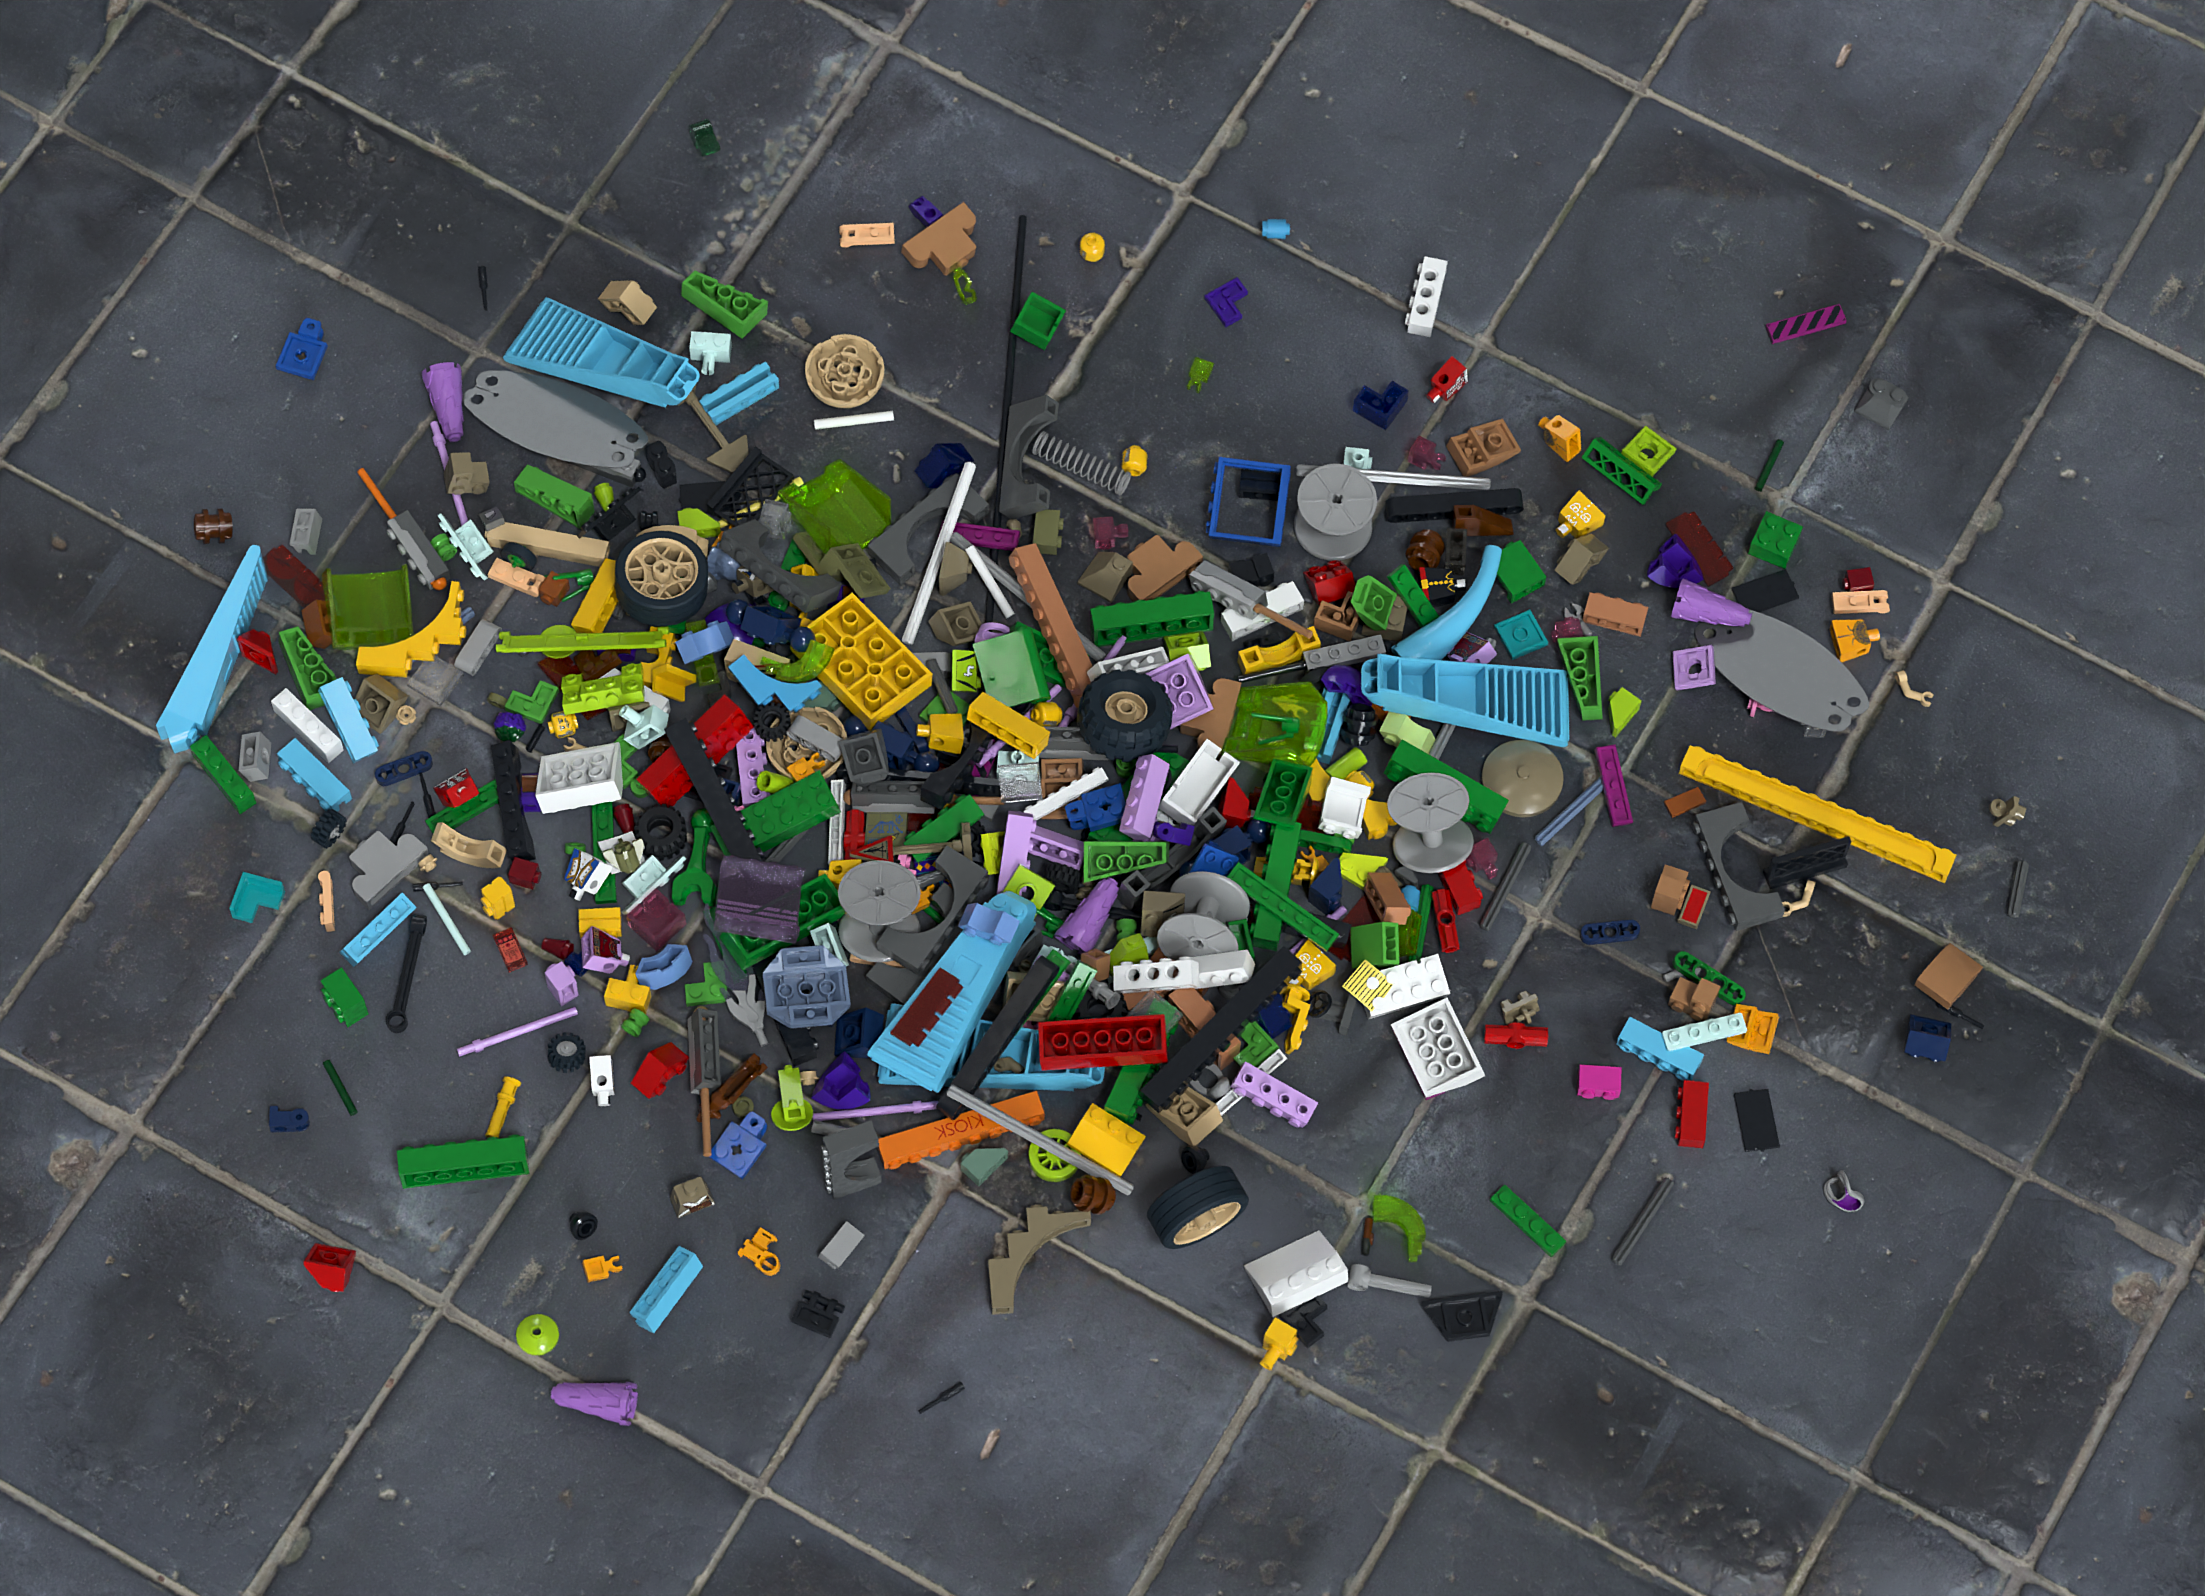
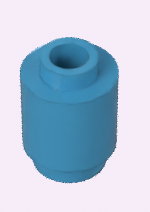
[1262,219,1290,239]
[1400,885,1420,917]

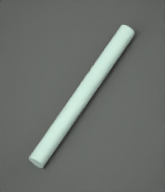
[422,883,471,955]

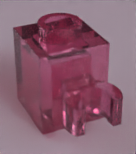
[1408,436,1446,470]
[1093,517,1128,550]
[1551,617,1583,646]
[1466,838,1498,880]

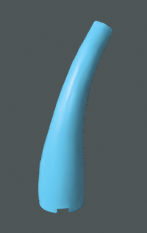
[1391,545,1502,660]

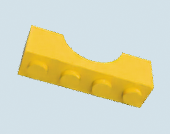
[1237,626,1321,675]

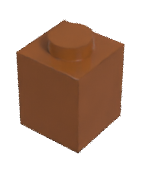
[538,571,570,607]

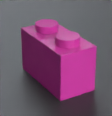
[1577,1065,1622,1100]

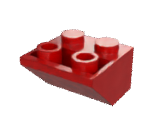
[1303,560,1356,606]

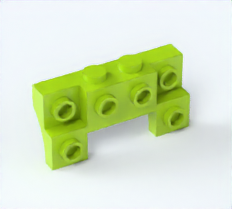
[561,663,645,715]

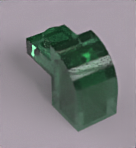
[688,119,720,157]

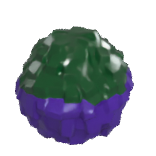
[493,712,526,742]

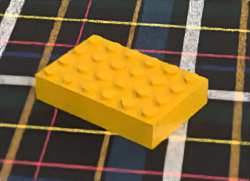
[790,593,933,731]

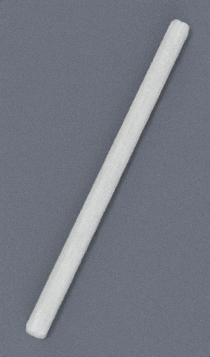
[902,462,976,645]

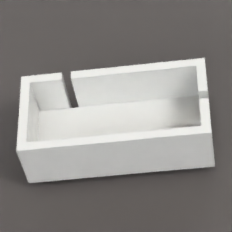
[1158,739,1240,826]
[1363,954,1450,1019]

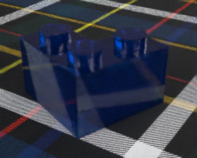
[1353,381,1409,430]
[915,443,974,488]
[1256,994,1292,1039]

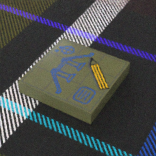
[865,812,908,847]

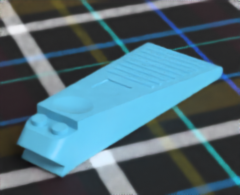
[503,297,699,408]
[156,545,268,754]
[1361,654,1569,747]
[867,891,1036,1093]
[877,1003,1105,1091]

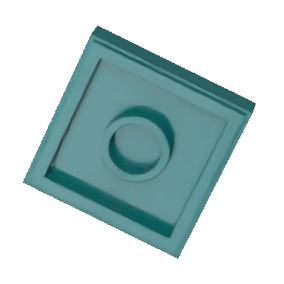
[1494,610,1548,660]

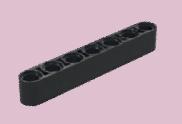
[1385,488,1524,523]

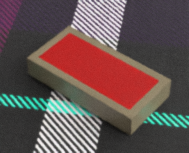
[1677,885,1711,930]

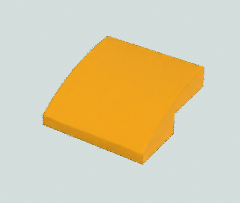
[1727,1004,1779,1054]

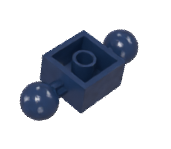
[726,599,816,653]
[843,715,940,773]
[1179,819,1272,877]

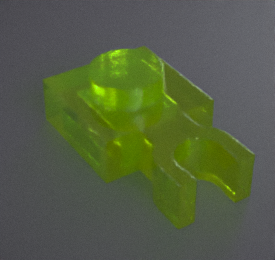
[1187,357,1214,393]

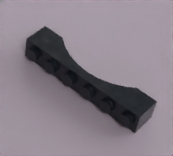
[920,722,996,810]
[491,740,536,861]

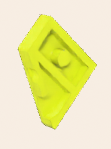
[981,831,1005,875]
[1339,852,1388,890]

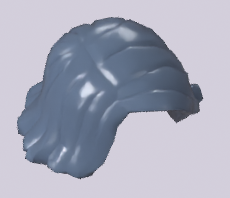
[707,542,742,581]

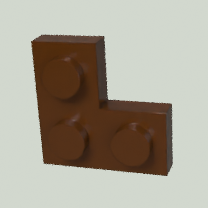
[573,649,623,681]

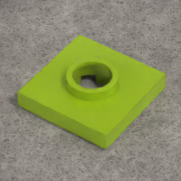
[1621,425,1677,477]
[1002,864,1055,919]

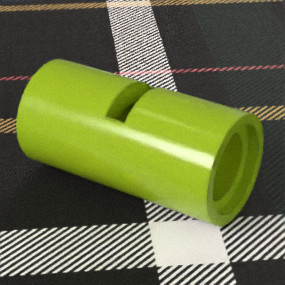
[1324,747,1367,780]
[757,771,796,794]

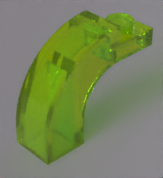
[685,619,720,687]
[760,640,835,683]
[1372,1195,1426,1262]

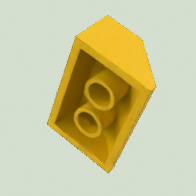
[1067,1103,1146,1177]

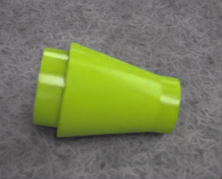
[594,483,614,512]

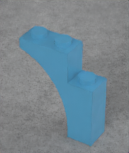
[728,655,822,714]

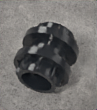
[1340,703,1378,746]

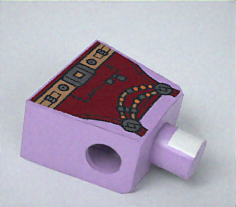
[1447,632,1497,664]
[581,926,630,974]

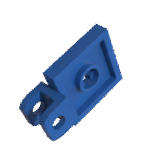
[276,318,328,380]
[1065,783,1126,832]
[709,1112,768,1180]

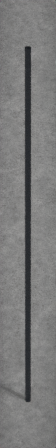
[978,215,1027,696]

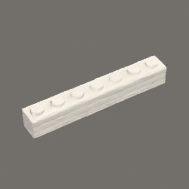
[1024,767,1109,821]
[828,780,846,865]
[1215,1049,1287,1116]

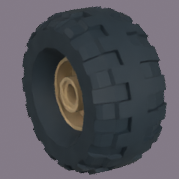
[1077,669,1173,762]

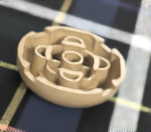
[805,334,884,408]
[766,706,847,781]

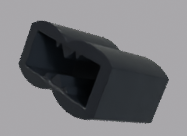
[646,440,677,488]

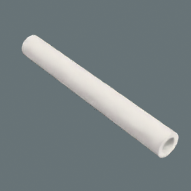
[814,411,894,430]
[965,545,1015,619]

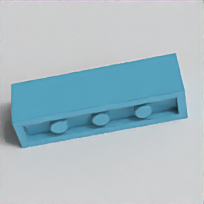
[699,361,779,425]
[318,677,379,763]
[1304,687,1351,765]
[277,738,352,812]
[339,893,417,967]
[1616,1017,1704,1081]
[629,1246,703,1333]

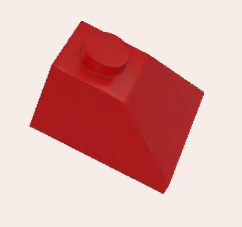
[237,629,278,675]
[1217,777,1251,829]
[304,1243,356,1292]

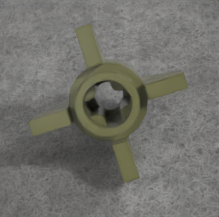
[602,838,644,874]

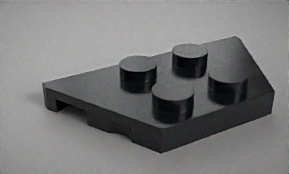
[1421,1291,1503,1342]

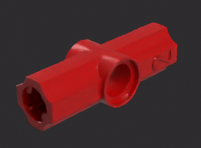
[844,809,865,862]
[1431,889,1460,953]
[1484,1022,1548,1049]

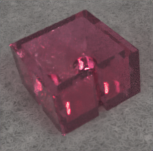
[626,888,686,951]

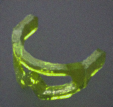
[953,267,977,305]

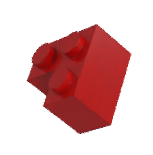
[631,1042,689,1099]

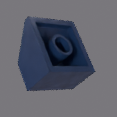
[1308,857,1342,916]
[834,1008,884,1058]
[1904,1014,1951,1062]

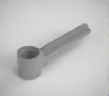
[1347,1264,1432,1298]

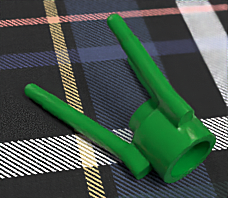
[544,568,594,602]
[1251,713,1300,745]
[1036,907,1065,939]

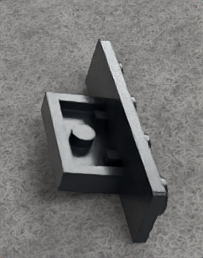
[577,487,641,541]

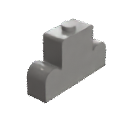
[349,831,429,910]

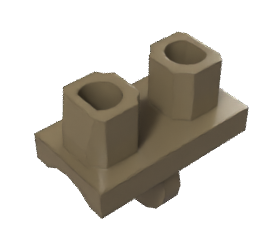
[1989,796,2026,827]
[1500,991,1540,1026]

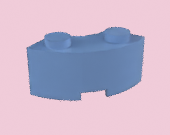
[675,620,734,664]
[958,903,1020,946]
[635,944,693,990]

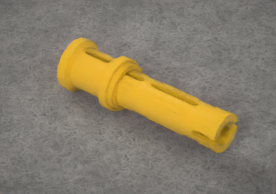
[485,1077,521,1138]

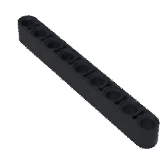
[936,956,1060,1120]

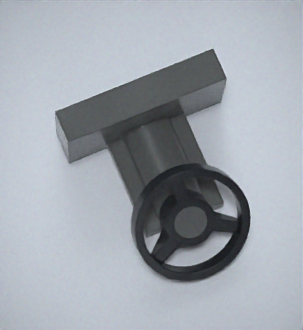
[1306,990,1358,1036]

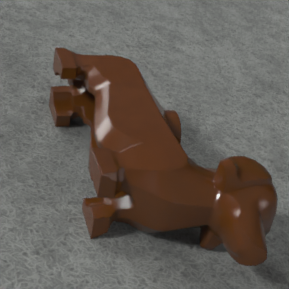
[696,1053,768,1122]

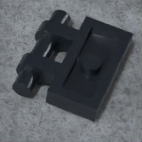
[791,1290,845,1338]

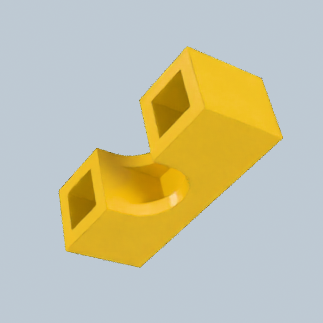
[641,626,678,689]

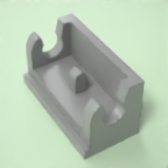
[290,509,322,555]
[818,1221,865,1269]

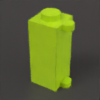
[778,1065,806,1122]

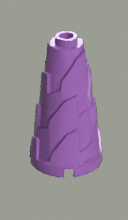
[422,362,464,442]
[1671,579,1752,627]
[1054,877,1119,955]
[551,1382,638,1426]

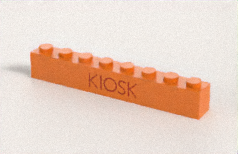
[877,1091,1045,1169]

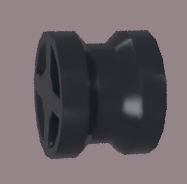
[640,511,658,531]

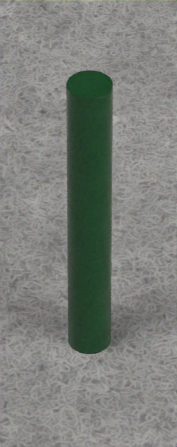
[1755,439,1784,492]
[323,1060,358,1116]

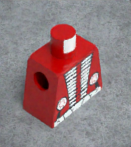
[1426,356,1468,403]
[433,768,479,808]

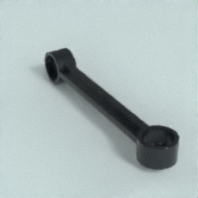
[1043,891,1142,925]
[386,914,427,1033]

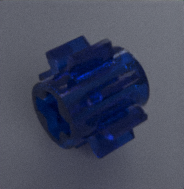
[564,951,588,977]

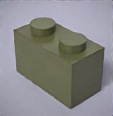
[1033,509,1064,555]

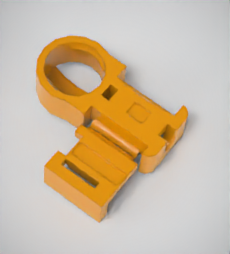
[738,1227,781,1276]

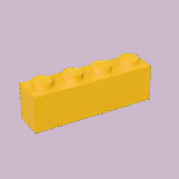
[571,558,618,633]
[967,692,1050,759]

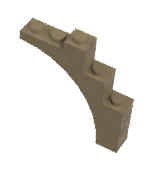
[988,1205,1091,1315]

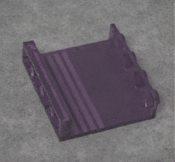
[713,855,805,944]

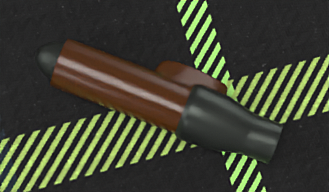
[1362,1215,1374,1256]

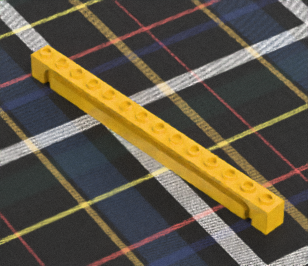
[1679,745,1956,883]

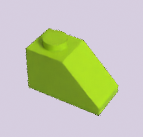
[677,508,721,538]
[1608,687,1641,738]
[1109,933,1149,977]

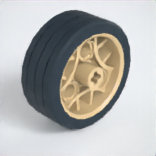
[615,531,708,626]
[1147,1165,1249,1249]

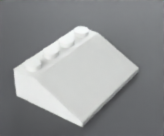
[535,742,623,814]
[1391,998,1485,1097]
[1244,1230,1348,1317]

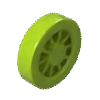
[1028,1129,1081,1182]

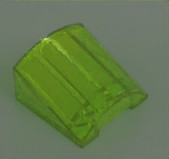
[778,459,891,555]
[321,564,414,650]
[1221,681,1327,767]

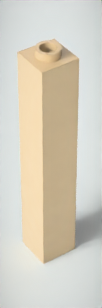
[485,522,610,567]

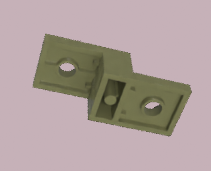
[793,529,891,599]

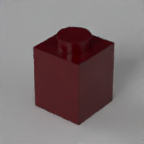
[1842,567,1874,592]
[508,857,542,890]

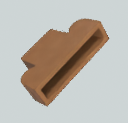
[901,202,976,275]
[1127,535,1203,602]
[1180,678,1242,761]

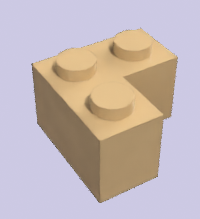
[598,280,657,325]

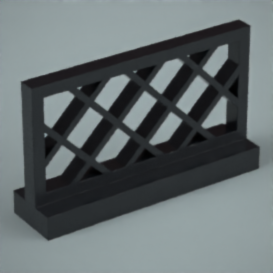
[707,446,794,527]
[1763,836,1851,889]

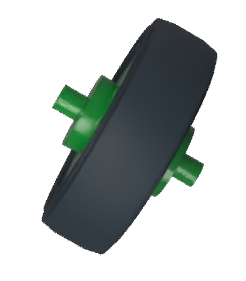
[501,542,537,571]

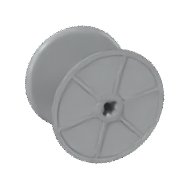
[1294,464,1377,561]
[1387,773,1474,873]
[838,860,921,962]
[1157,872,1250,961]

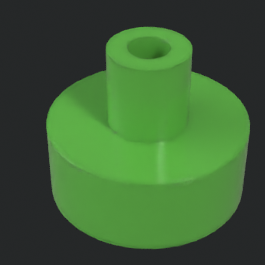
[630,776,648,798]
[565,842,586,856]

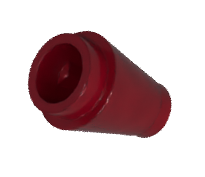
[613,804,635,834]
[542,938,574,960]

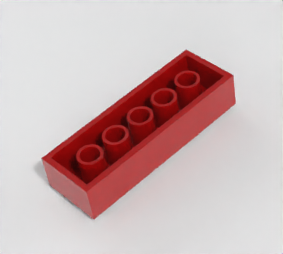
[636,694,754,808]
[1038,1014,1168,1071]

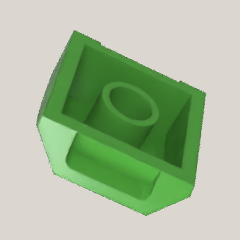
[1351,575,1397,631]

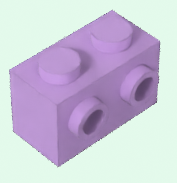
[544,961,579,1007]

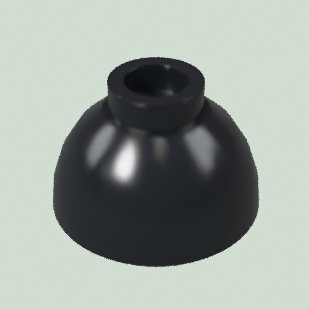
[1181,1146,1210,1174]
[570,1212,598,1240]

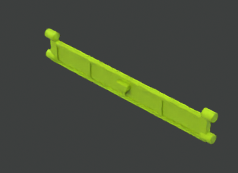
[496,626,669,653]

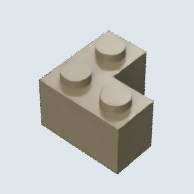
[444,452,490,495]
[1555,533,1609,585]

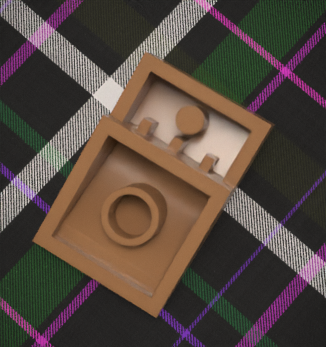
[1446,419,1521,477]
[1041,758,1084,820]
[1915,943,1983,1010]

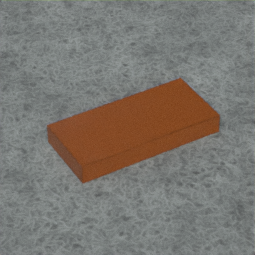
[1664,787,1706,818]

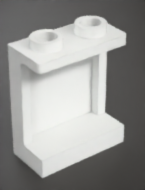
[1318,777,1371,839]

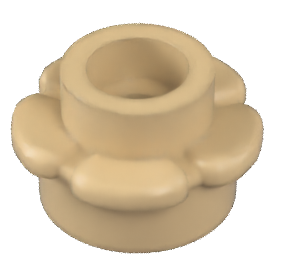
[396,705,416,725]
[418,854,437,873]
[800,1071,819,1085]

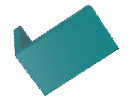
[230,872,285,923]

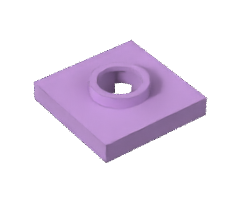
[1673,645,1716,691]

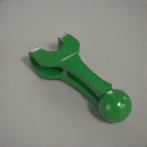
[672,808,717,906]

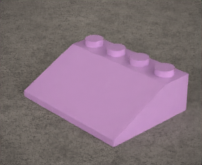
[1146,654,1214,730]

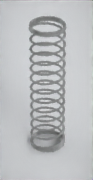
[1032,431,1131,495]

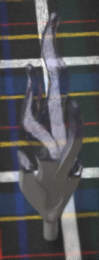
[703,903,769,1047]

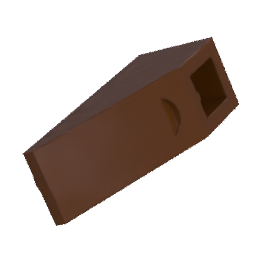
[1452,505,1514,537]

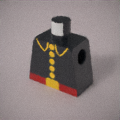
[1418,567,1466,608]

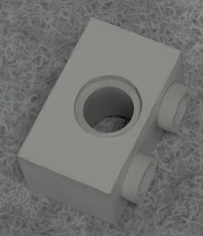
[238,732,271,782]

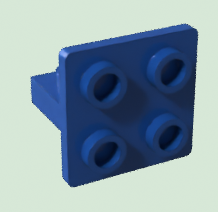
[1189,841,1239,877]

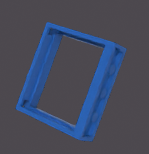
[1206,457,1291,547]

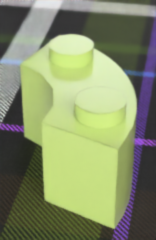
[1379,712,1436,754]

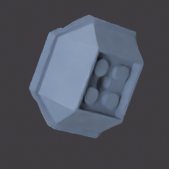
[762,945,851,1028]

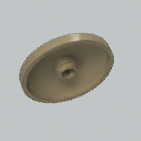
[1481,740,1564,817]

